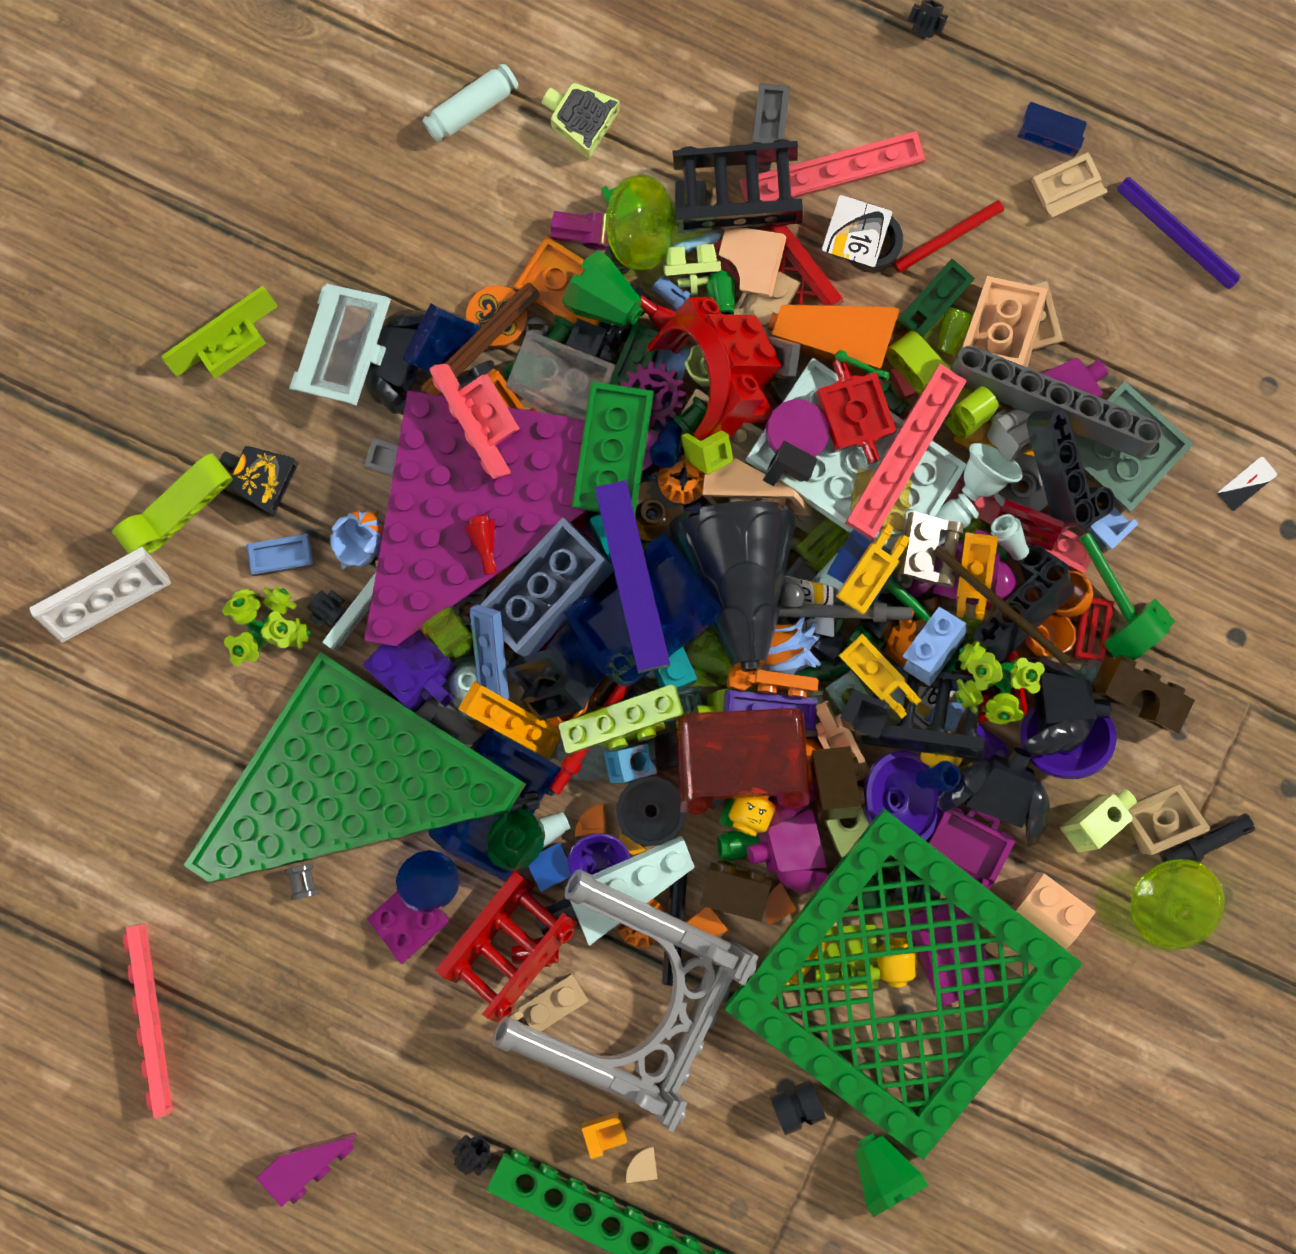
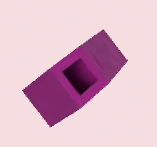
[256,1132,357,1207]

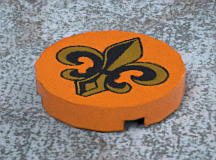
[466,285,528,348]

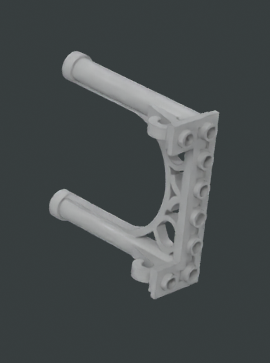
[492,869,759,1132]

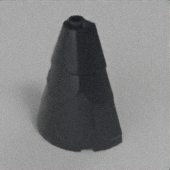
[669,501,796,672]

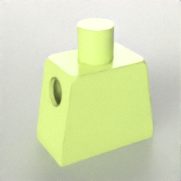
[1059,789,1137,853]

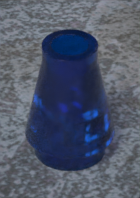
[650,422,683,468]
[916,761,961,792]

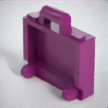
[927,807,1015,890]

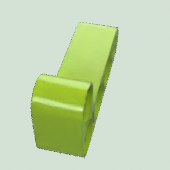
[886,331,998,440]
[112,453,233,554]

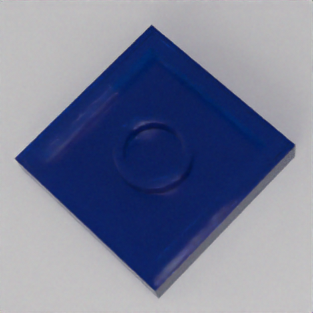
[401,303,479,372]

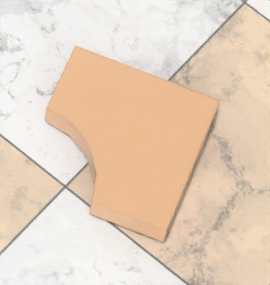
[719,228,786,297]

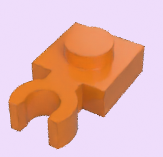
[884,610,925,667]

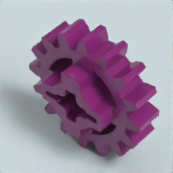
[620,361,686,431]

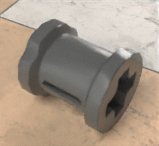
[285,863,319,900]

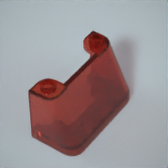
[675,708,809,815]

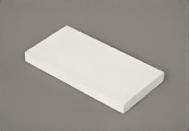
[30,547,171,643]

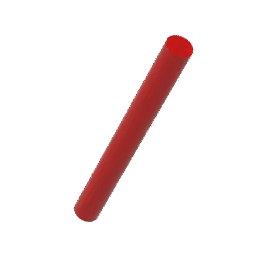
[893,200,1004,273]

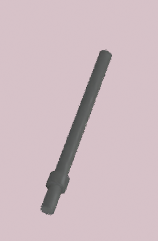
[778,603,913,623]

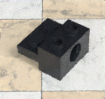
[506,648,599,721]

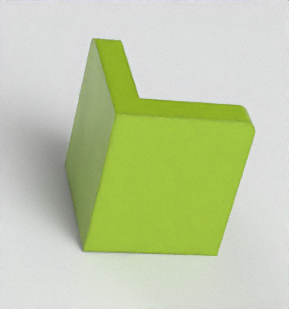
[681,430,734,475]

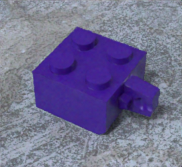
[363,631,457,712]

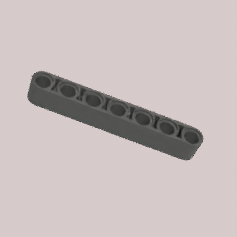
[950,345,1162,458]

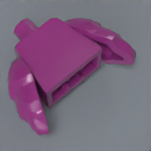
[906,530,1017,610]
[747,782,830,893]

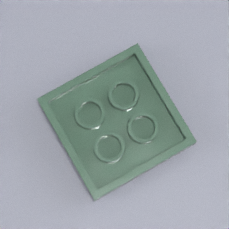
[1074,381,1194,513]

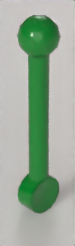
[835,350,890,381]

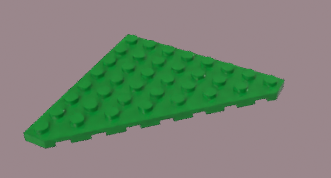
[184,652,526,883]

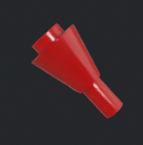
[639,295,676,331]
[464,514,497,575]

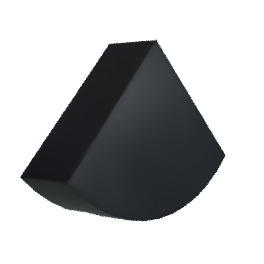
[812,630,844,666]

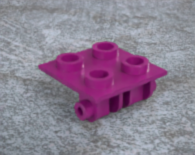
[367,877,450,964]

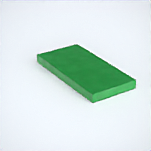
[572,381,654,515]

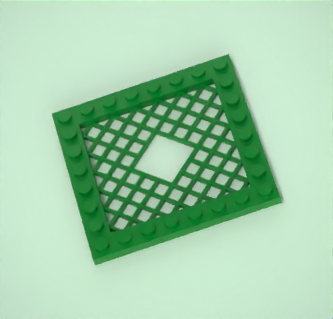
[724,807,1083,1160]

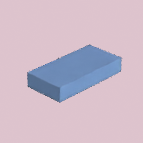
[246,534,314,576]

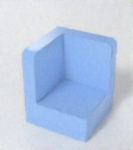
[1084,507,1139,552]

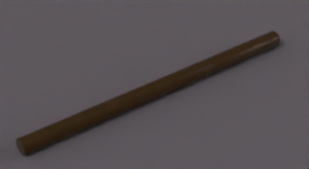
[933,545,1071,666]

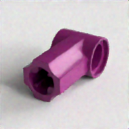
[550,211,614,250]

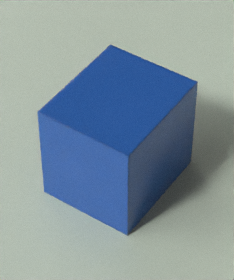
[528,841,571,891]

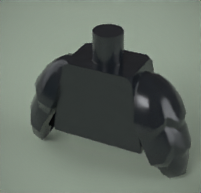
[349,309,451,415]
[1024,657,1112,756]
[936,747,1050,846]

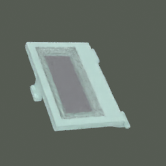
[289,284,391,405]

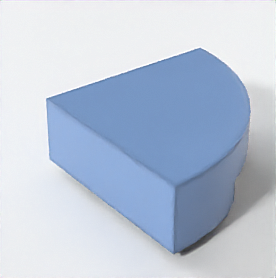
[924,702,965,733]

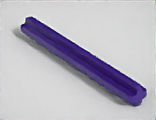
[1117,177,1241,289]

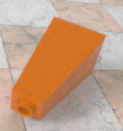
[767,305,900,376]

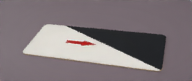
[1218,457,1277,511]

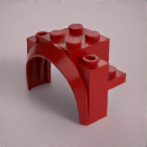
[647,297,782,441]

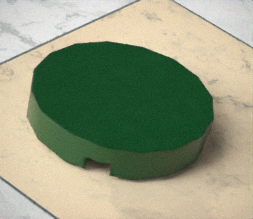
[486,809,545,872]

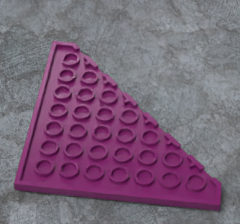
[364,391,658,646]

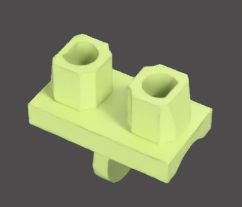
[663,244,721,296]

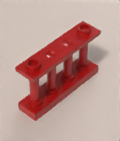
[435,871,579,1023]

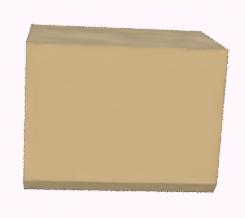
[1128,784,1210,855]

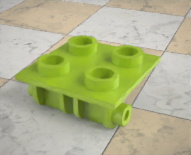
[814,925,880,990]

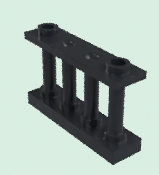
[672,139,803,233]
[855,662,994,761]

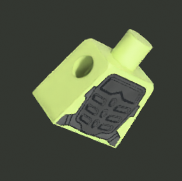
[542,83,620,159]

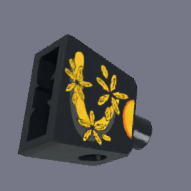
[219,446,299,516]

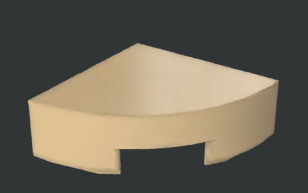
[626,1145,658,1183]

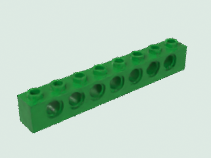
[486,1149,725,1254]

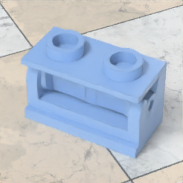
[903,607,966,686]

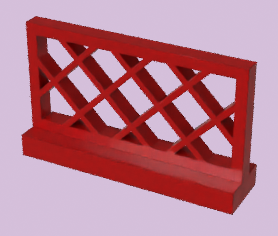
[713,200,844,306]

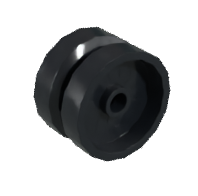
[616,776,686,846]

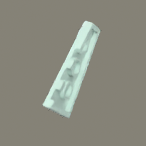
[565,836,695,946]

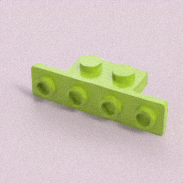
[161,286,277,379]
[559,685,683,754]

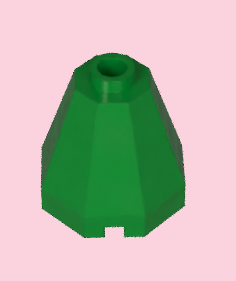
[562,250,643,328]
[854,1133,929,1217]

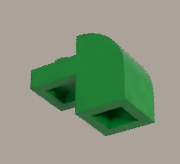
[1103,598,1175,660]

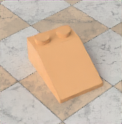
[962,276,1048,380]
[702,456,812,516]
[983,872,1095,977]

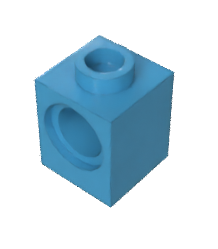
[603,743,657,783]

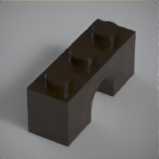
[1092,655,1195,734]

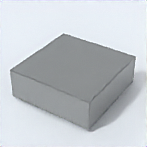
[364,438,398,477]

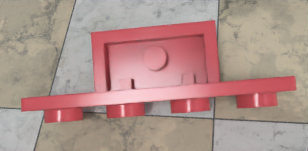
[429,364,519,479]

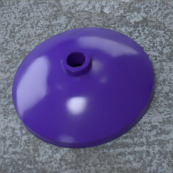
[1020,705,1117,779]
[863,751,942,840]

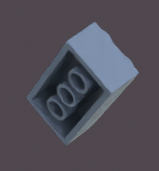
[481,517,614,656]

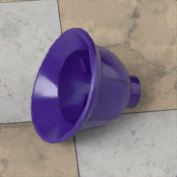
[568,833,631,876]

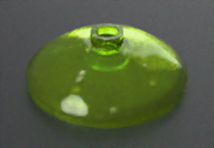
[606,175,676,270]
[1130,859,1225,950]

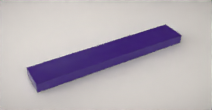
[595,480,670,673]

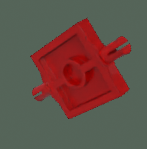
[815,361,897,464]

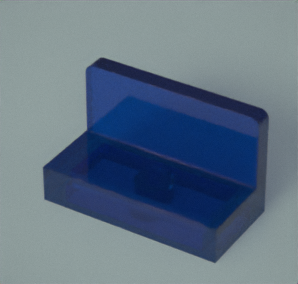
[1017,102,1087,158]

